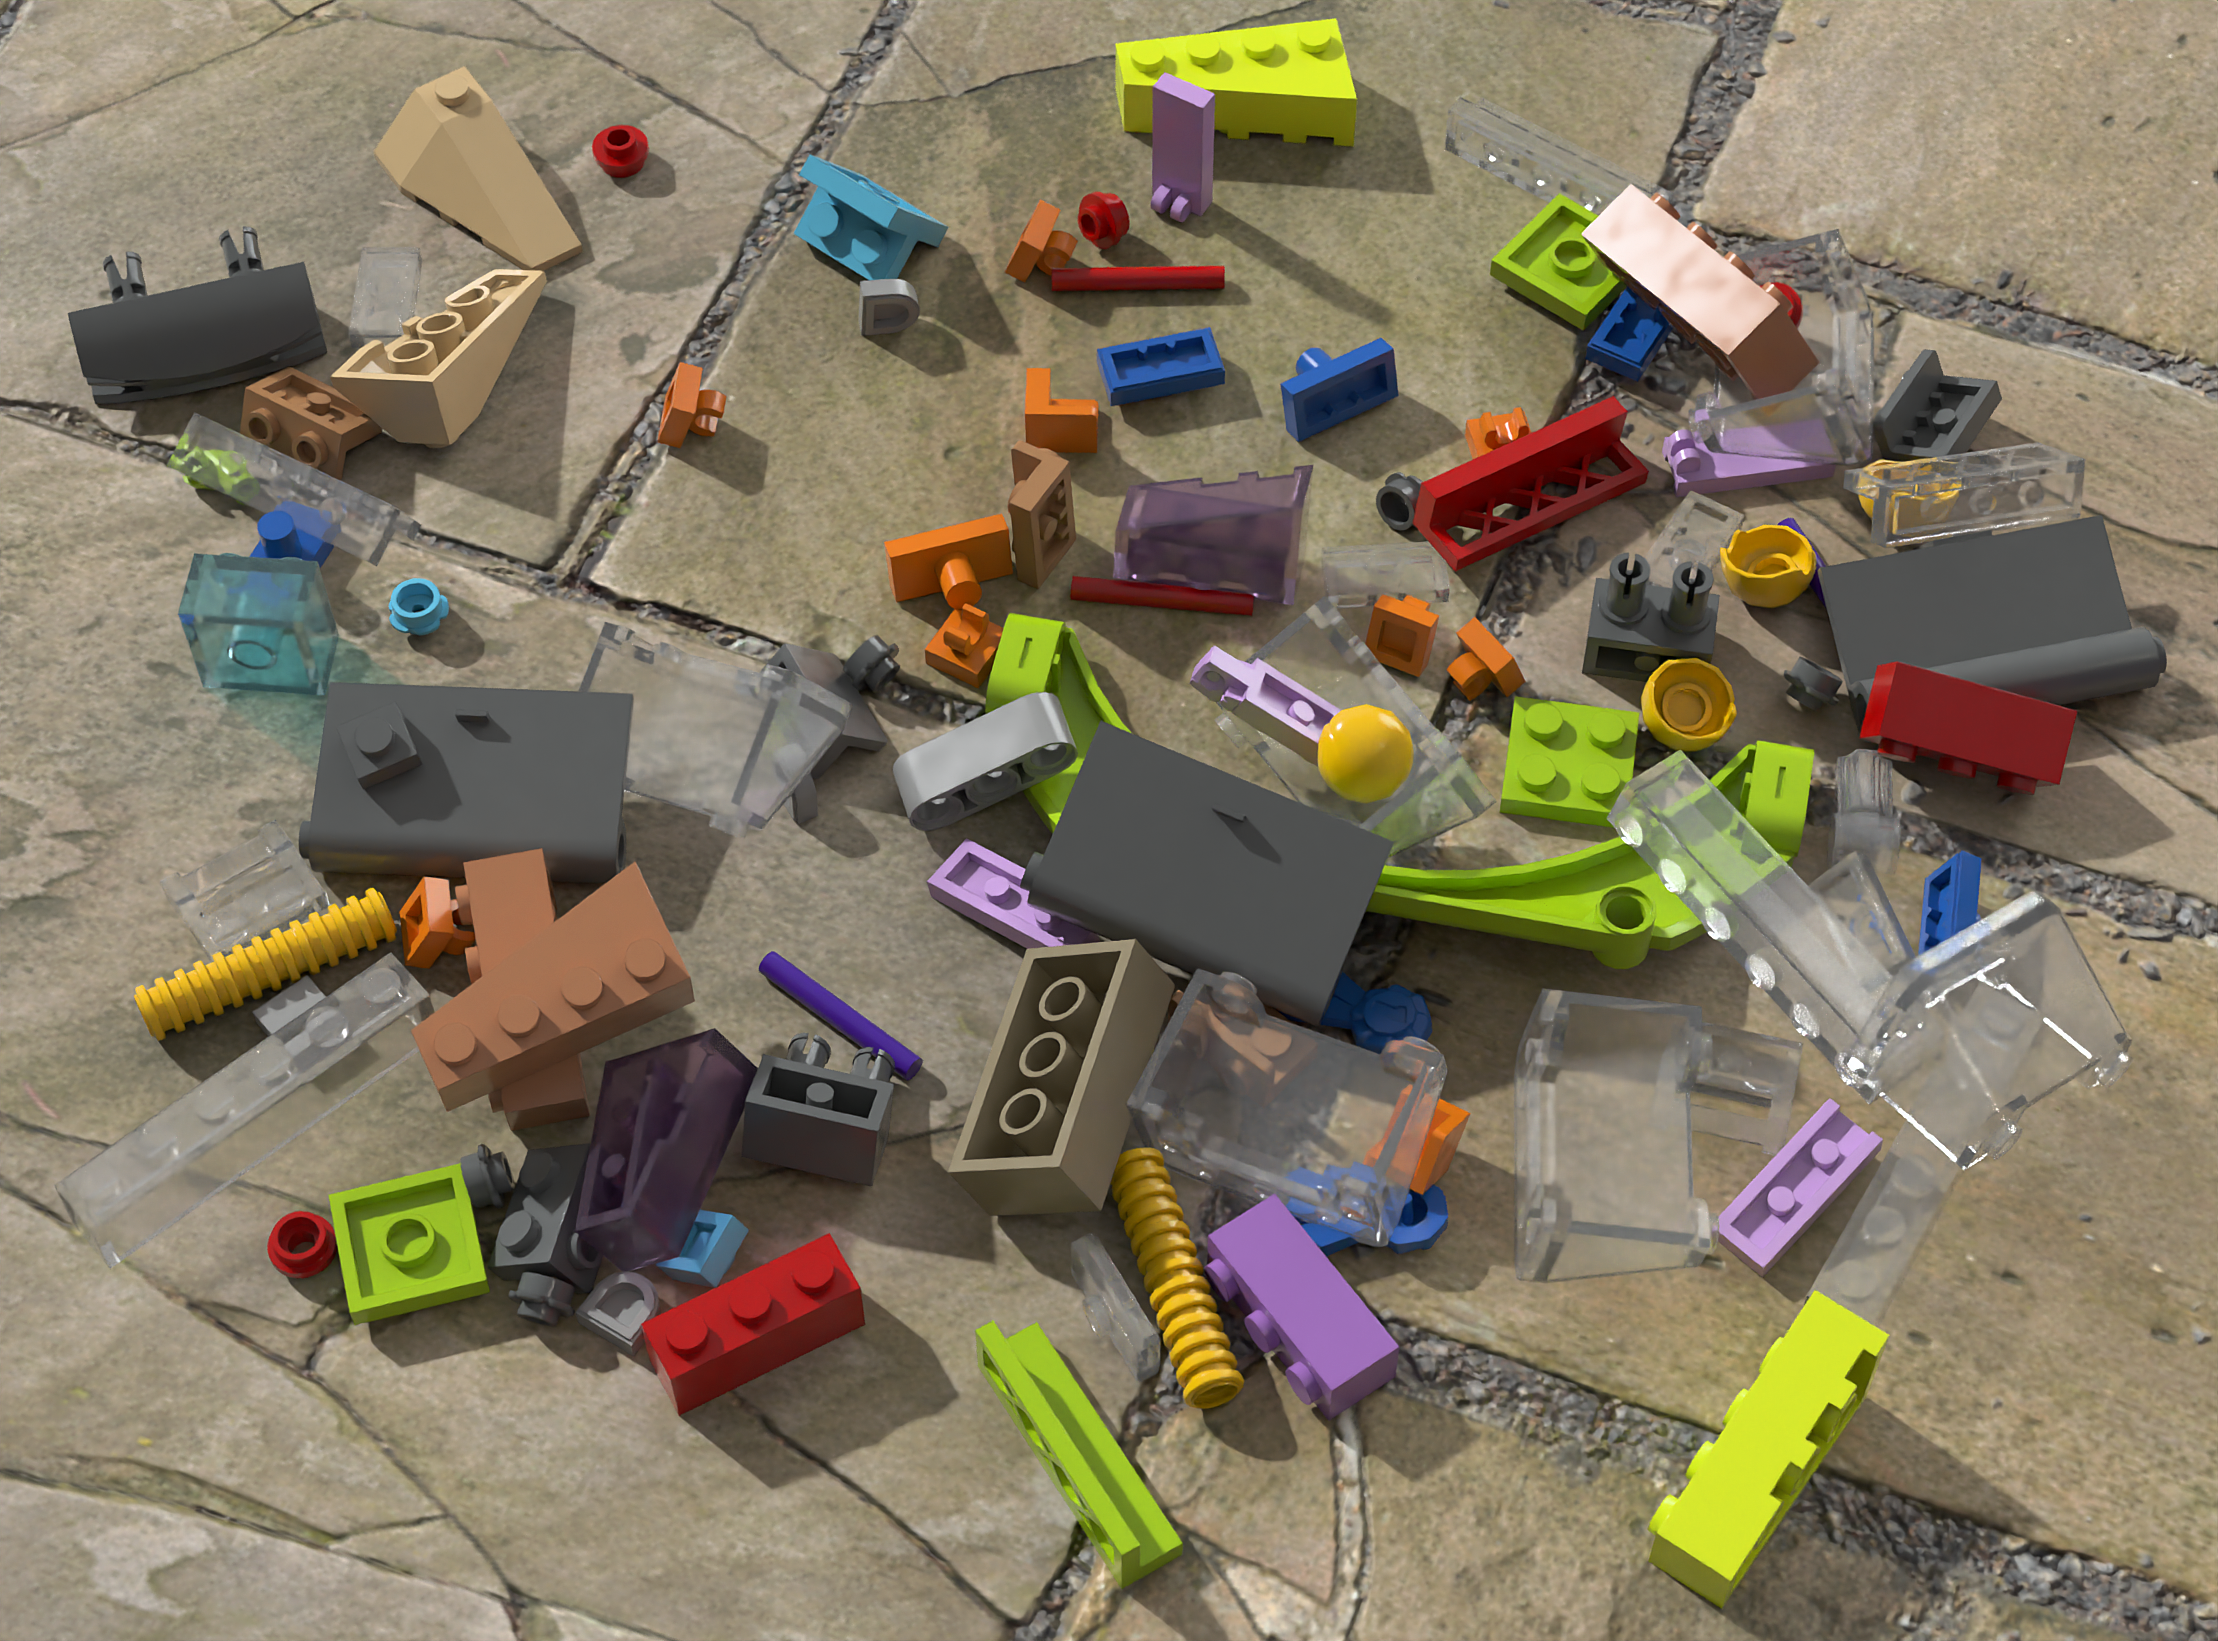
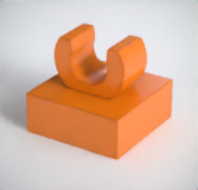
[1004,199,1078,283]
[657,362,726,448]
[1465,407,1531,459]
[1362,594,1440,677]
[925,603,1004,688]
[1446,617,1526,701]
[399,876,476,969]

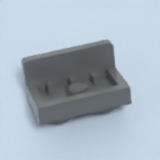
[1872,349,2002,477]
[487,1143,628,1294]

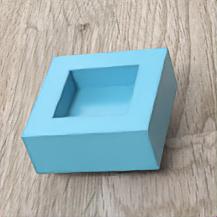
[656,1208,749,1288]

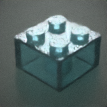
[178,553,339,695]

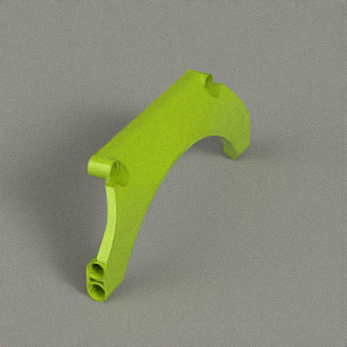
[985,613,1814,969]

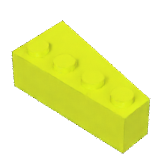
[1115,19,1357,147]
[1647,1290,1889,1609]

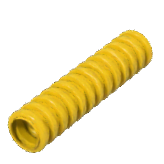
[134,888,397,1041]
[1110,1147,1244,1409]

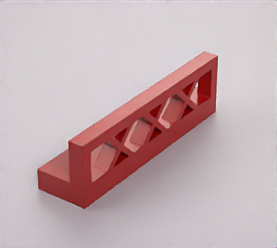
[1413,396,1649,572]

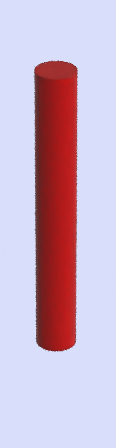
[1052,266,1225,291]
[1070,576,1255,616]

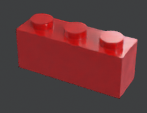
[1859,661,2077,795]
[641,1233,866,1416]

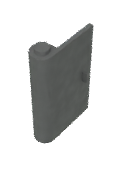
[1817,515,2167,742]
[299,682,634,884]
[1020,721,1394,1027]

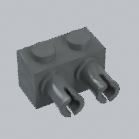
[1582,553,1720,682]
[741,1033,896,1187]

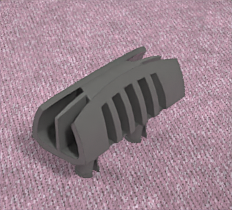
[68,226,327,404]

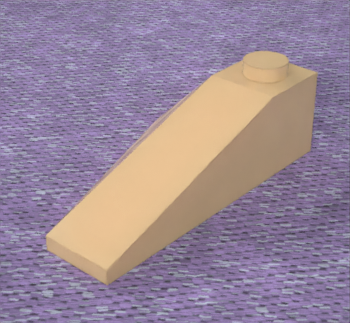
[374,66,583,271]
[330,269,547,448]

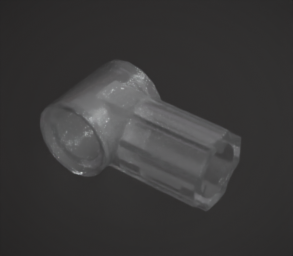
[1827,749,1901,875]

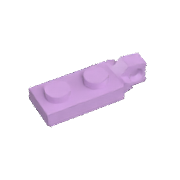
[1189,645,1341,766]

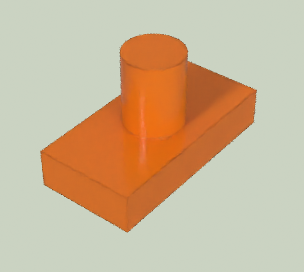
[884,513,1013,609]

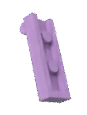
[1150,72,1215,222]
[1662,417,1836,497]
[927,838,1100,949]
[1710,1098,1883,1278]

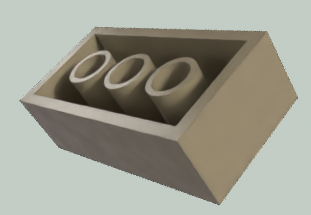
[948,939,1175,1216]

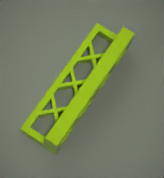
[975,1320,1183,1589]

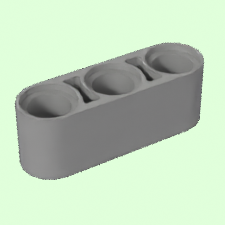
[892,692,1078,831]

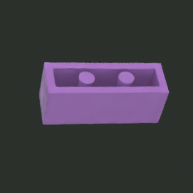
[1204,1194,1399,1421]

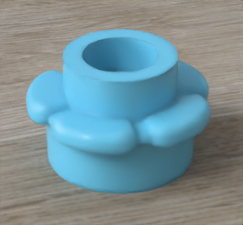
[388,578,449,635]

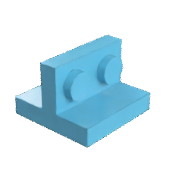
[793,154,949,280]

